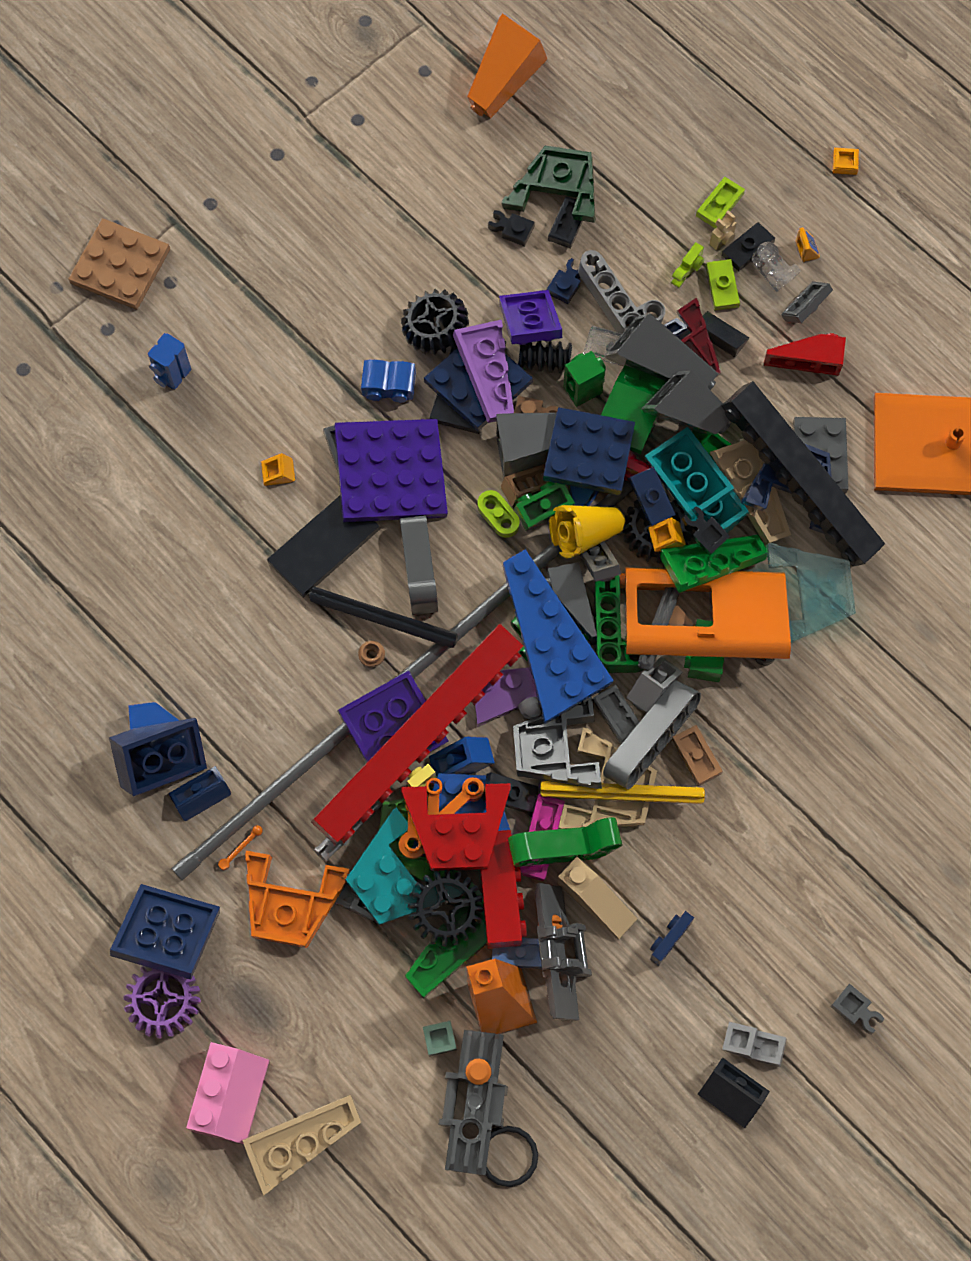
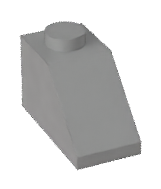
[627,657,683,713]

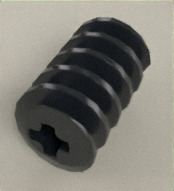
[518,341,572,374]

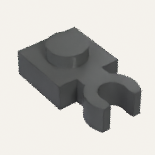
[830,983,884,1035]

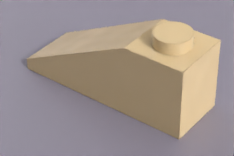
[557,857,637,940]

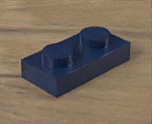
[650,911,695,966]

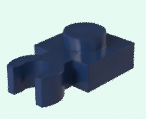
[547,258,581,304]

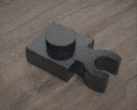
[488,210,535,247]
[682,506,730,555]

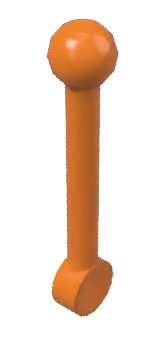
[218,825,263,870]

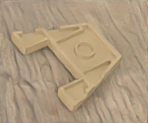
[558,727,657,829]

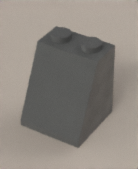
[642,370,731,434]

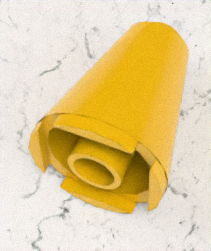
[549,505,625,558]

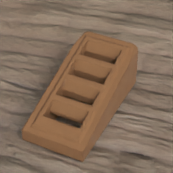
[501,464,556,507]

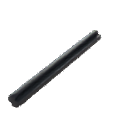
[309,587,458,648]

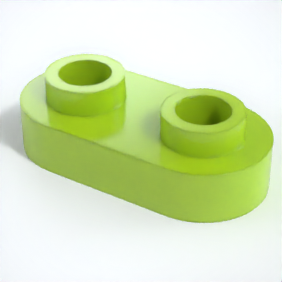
[477,490,520,538]

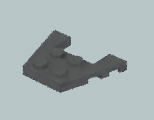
[513,697,602,789]

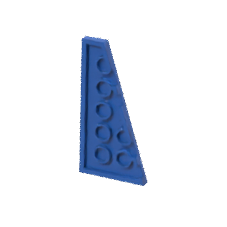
[502,549,614,724]

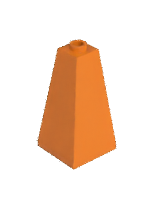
[467,13,548,119]
[466,959,537,1034]

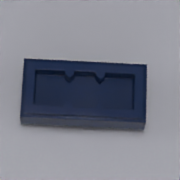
[628,467,675,526]

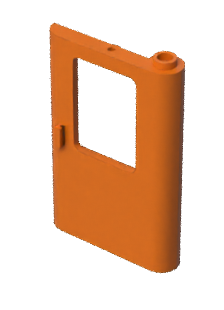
[619,568,791,659]

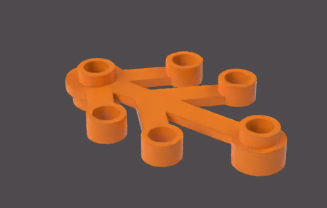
[399,777,484,859]

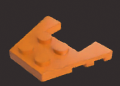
[245,851,351,948]

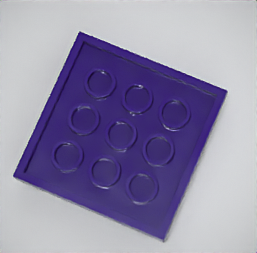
[334,419,448,522]

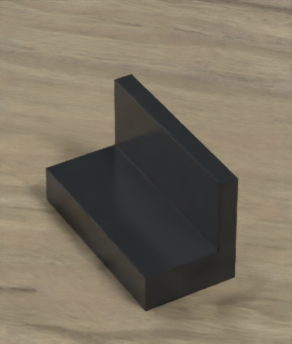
[698,1057,770,1128]

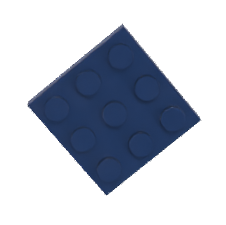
[424,348,533,431]
[543,407,635,495]
[110,884,220,980]

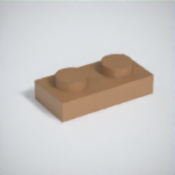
[672,725,723,786]

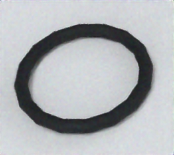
[486,1126,539,1187]

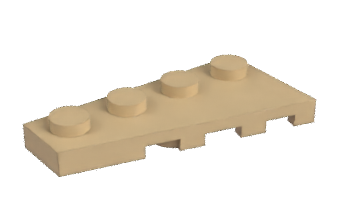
[710,440,791,544]
[242,1095,361,1196]

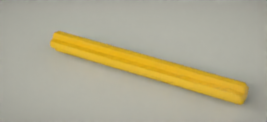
[540,781,705,804]

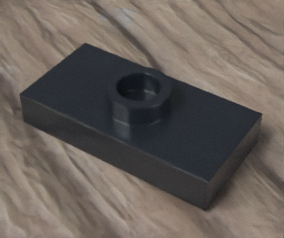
[548,196,583,249]
[722,222,775,271]
[483,772,538,814]

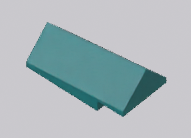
[645,427,749,533]

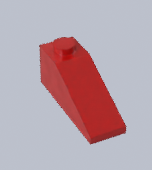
[763,333,846,376]

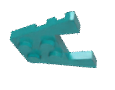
[345,807,462,925]

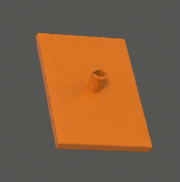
[874,393,971,495]

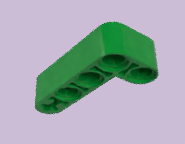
[594,575,644,673]
[508,817,623,867]

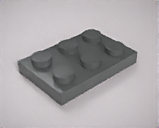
[793,417,848,493]

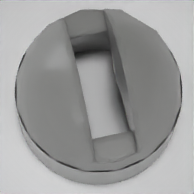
[518,697,541,720]

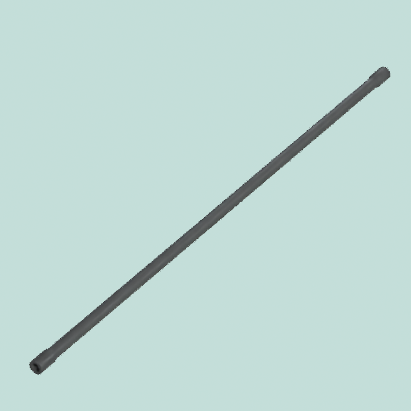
[171,461,651,880]

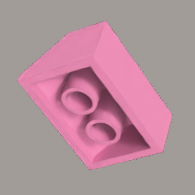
[186,1042,270,1145]

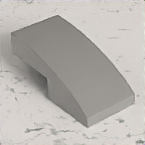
[723,1022,787,1067]

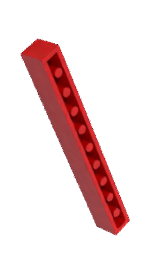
[311,624,523,845]

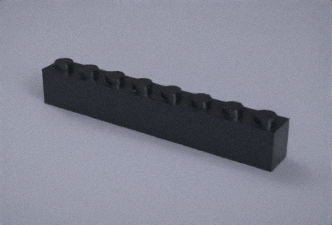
[721,381,885,567]

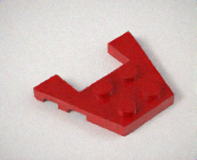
[401,783,511,871]

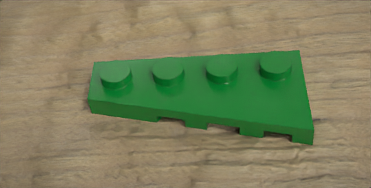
[660,535,768,593]
[405,882,487,999]

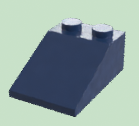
[109,718,207,797]

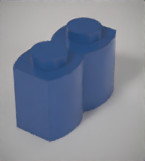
[361,360,416,403]

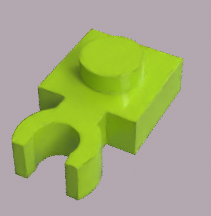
[671,242,704,288]

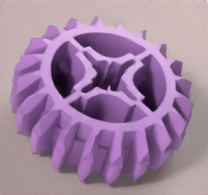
[123,966,201,1039]

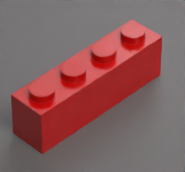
[480,830,527,949]

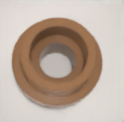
[358,641,385,667]

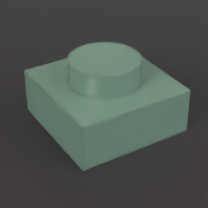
[423,1021,457,1056]

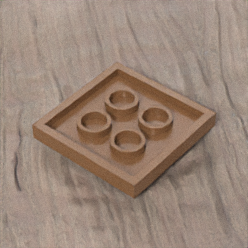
[68,218,170,310]

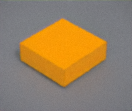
[832,147,859,175]

